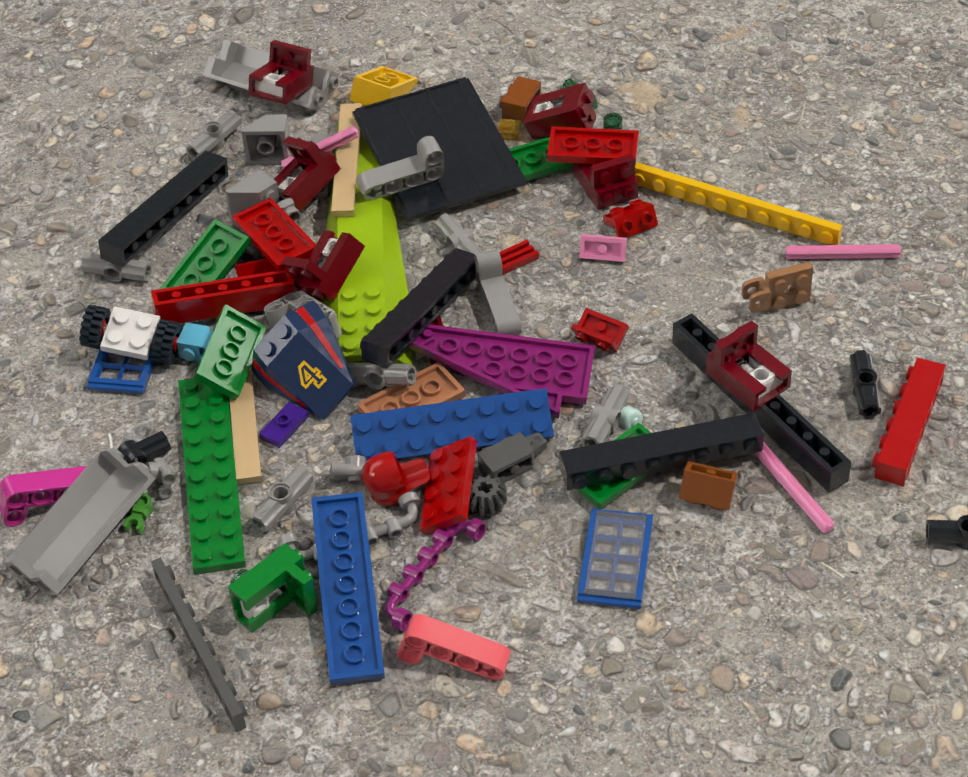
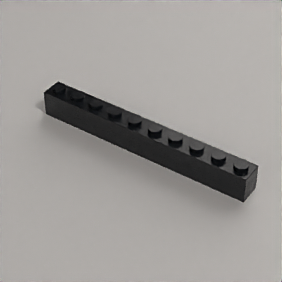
[672,313,851,492]

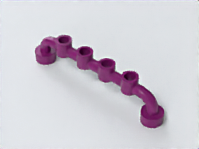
[385,518,487,631]

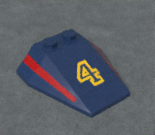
[251,301,356,420]

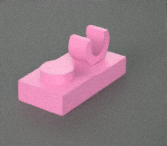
[579,234,627,262]

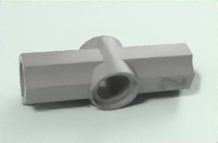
[186,110,242,160]
[435,213,483,254]
[81,253,152,282]
[347,363,417,390]
[582,384,629,446]
[249,466,313,533]

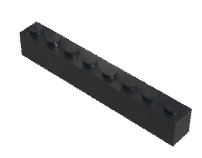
[98,150,228,267]
[360,248,476,369]
[559,412,764,490]

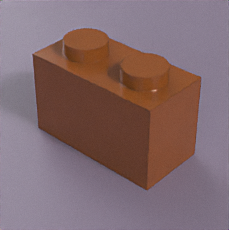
[499,76,542,123]
[679,461,738,510]

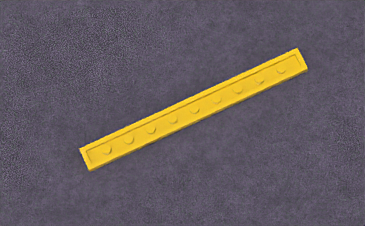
[635,162,843,245]

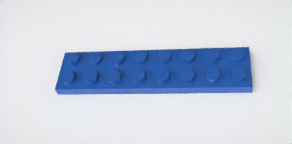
[350,388,554,461]
[311,492,385,685]

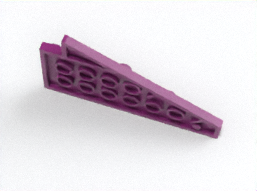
[408,324,595,419]

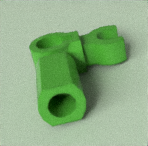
[124,493,154,534]

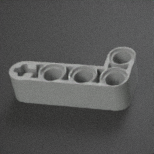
[356,136,444,201]
[474,249,522,335]
[264,291,342,338]

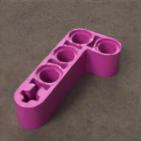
[0,466,87,527]

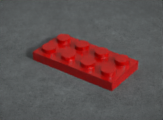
[547,126,639,166]
[232,197,316,271]
[419,436,477,535]

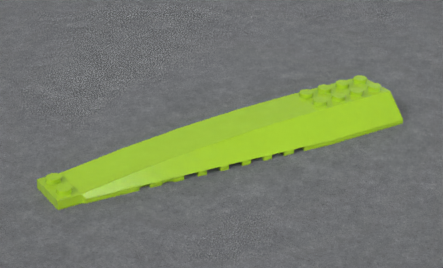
[318,122,413,366]

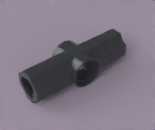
[849,350,881,419]
[118,431,171,464]
[926,515,968,550]

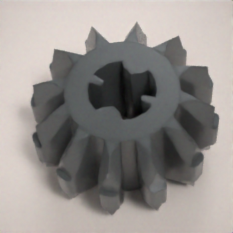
[469,474,507,517]

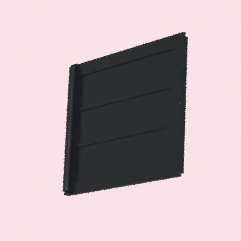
[352,77,528,221]

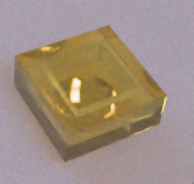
[498,119,522,141]

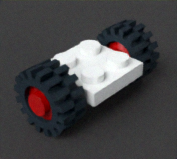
[79,304,182,365]

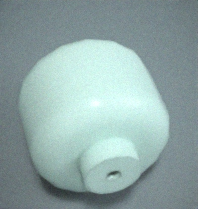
[619,406,643,430]

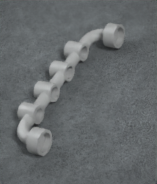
[277,492,420,564]

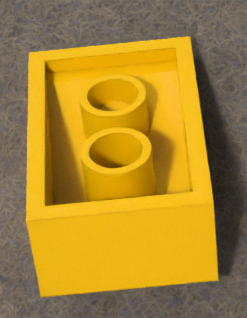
[350,66,418,107]

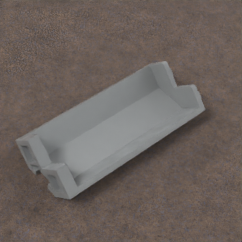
[203,39,339,111]
[3,447,156,596]

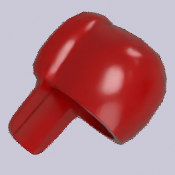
[362,451,430,507]

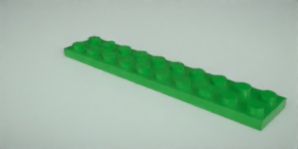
[178,378,246,575]

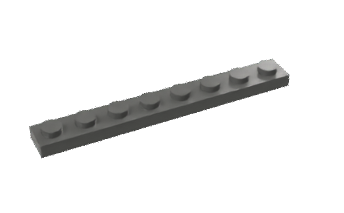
[151,557,248,732]

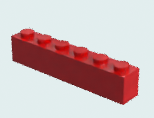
[151,269,295,323]
[872,357,946,487]

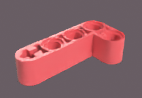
[397,614,511,680]

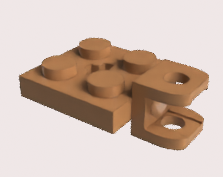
[741,261,813,312]

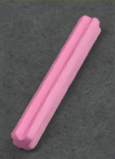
[281,126,359,169]

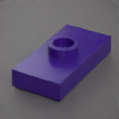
[259,402,309,448]

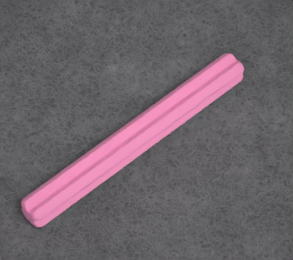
[785,244,901,259]
[754,442,834,533]

